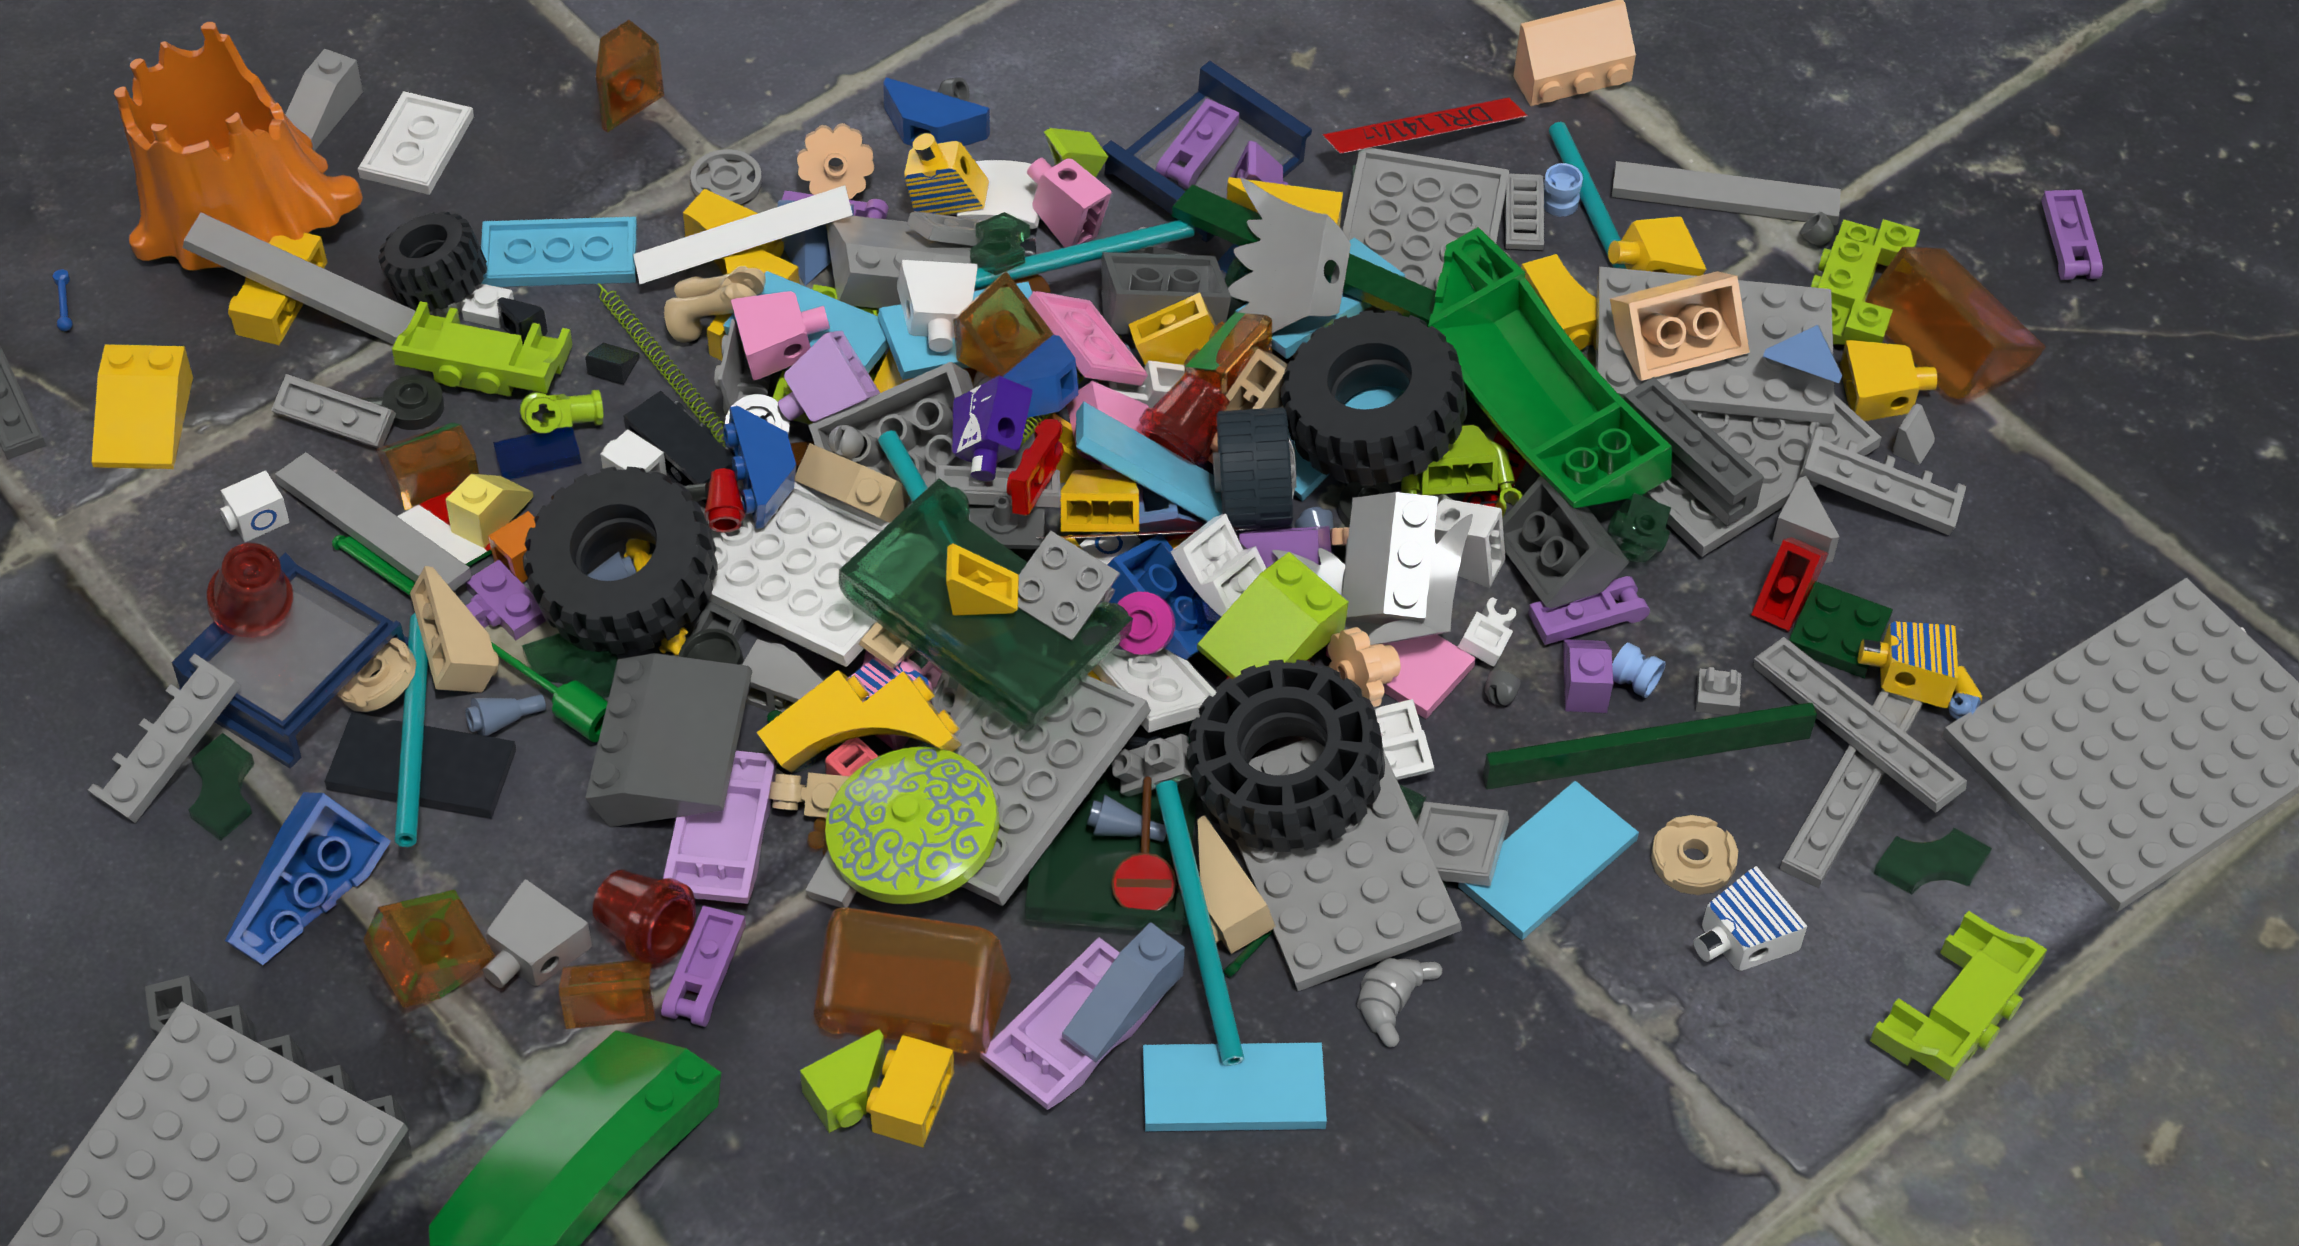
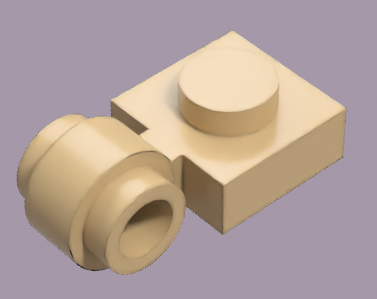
[769,772,850,818]

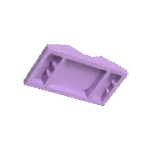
[661,751,777,904]
[980,937,1164,1110]

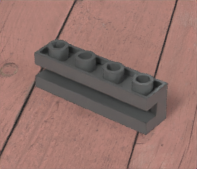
[1623,377,1764,526]

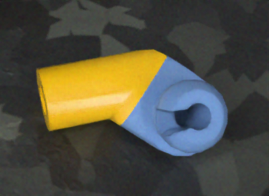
[1949,666,1982,719]

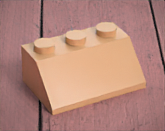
[1513,0,1636,106]
[1610,271,1750,381]

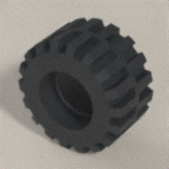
[378,211,487,311]

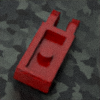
[1007,418,1064,515]

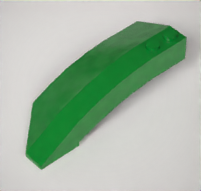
[1428,227,1672,508]
[429,1030,721,1246]

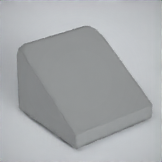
[1892,403,1935,465]

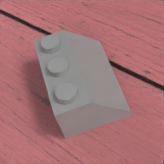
[1342,492,1438,625]

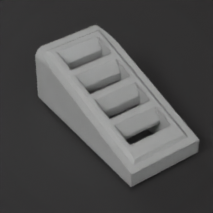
[1504,174,1544,250]

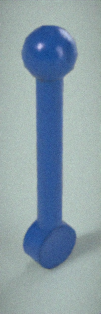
[53,269,73,331]

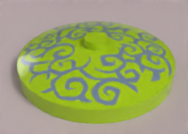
[825,747,1000,904]

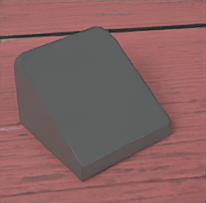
[690,600,751,641]

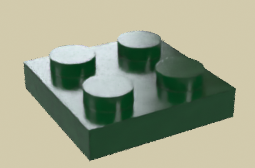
[1789,581,1893,679]

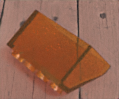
[1866,247,2046,399]
[814,908,1012,1054]

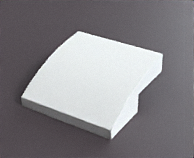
[957,160,1040,231]
[1171,514,1267,617]
[1374,699,1434,780]

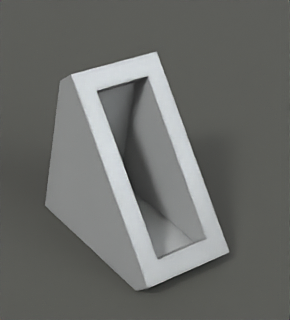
[1772,476,1839,563]

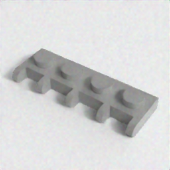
[1800,427,1966,535]
[88,654,242,823]

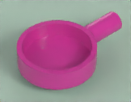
[1080,591,1175,655]

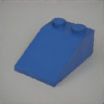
[1099,534,1221,660]

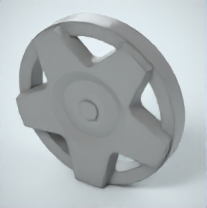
[690,149,762,205]

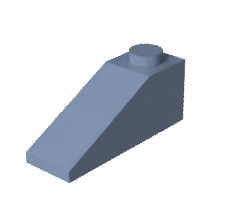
[1062,922,1185,1063]

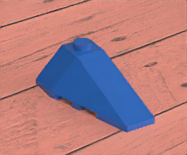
[225,792,391,965]

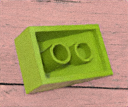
[1197,552,1349,679]

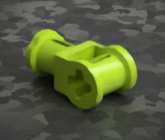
[520,390,603,433]

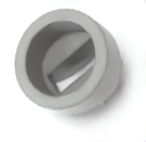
[828,425,864,459]

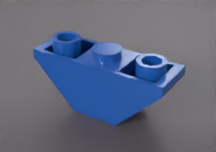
[883,77,990,146]
[1003,335,1079,418]
[723,406,796,529]

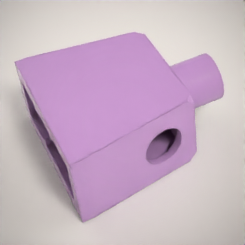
[778,331,880,423]

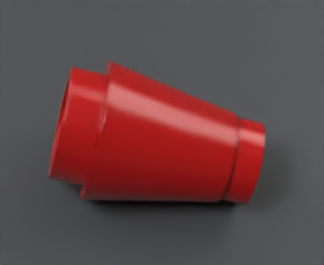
[704,468,745,532]

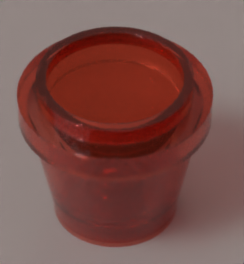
[1139,372,1230,464]
[207,543,293,638]
[593,869,696,965]

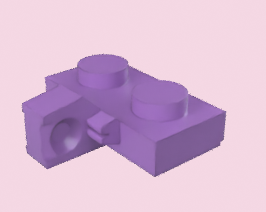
[466,560,546,641]

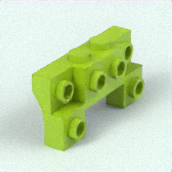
[1811,219,1920,345]
[392,301,573,396]
[1870,910,2047,1081]

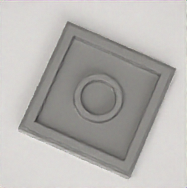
[1417,802,1509,886]

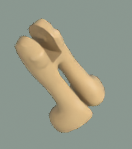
[664,266,766,343]

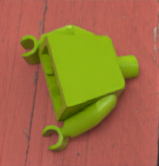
[1401,425,1523,517]

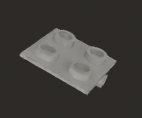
[715,319,772,415]
[1018,530,1120,641]

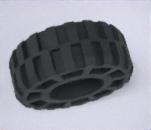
[1281,310,1467,486]
[523,466,718,654]
[1187,660,1385,852]

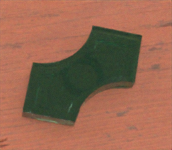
[970,212,1030,276]
[522,633,618,698]
[188,733,255,841]
[1874,828,1992,894]

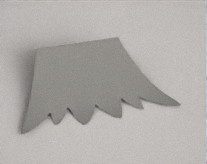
[1216,177,1351,358]
[1272,514,1473,645]

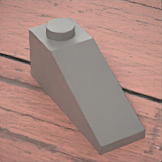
[285,49,363,151]
[742,639,823,713]

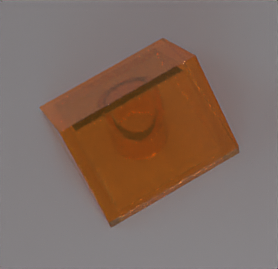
[953,271,1054,378]
[559,958,656,1029]

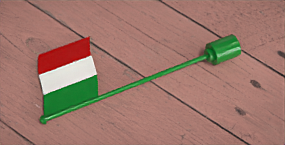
[332,491,608,742]

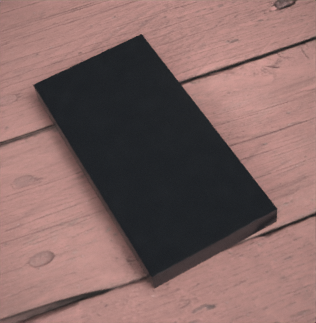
[324,713,516,819]

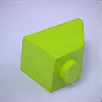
[800,1029,885,1133]

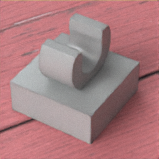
[1696,667,1741,715]

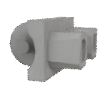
[1112,734,1192,797]

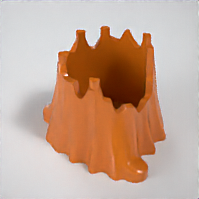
[114,22,363,270]

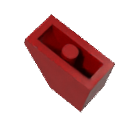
[1751,537,1829,631]

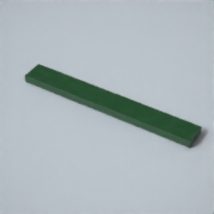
[1172,184,1436,327]
[1483,703,1817,790]

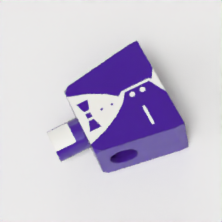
[952,376,1032,481]

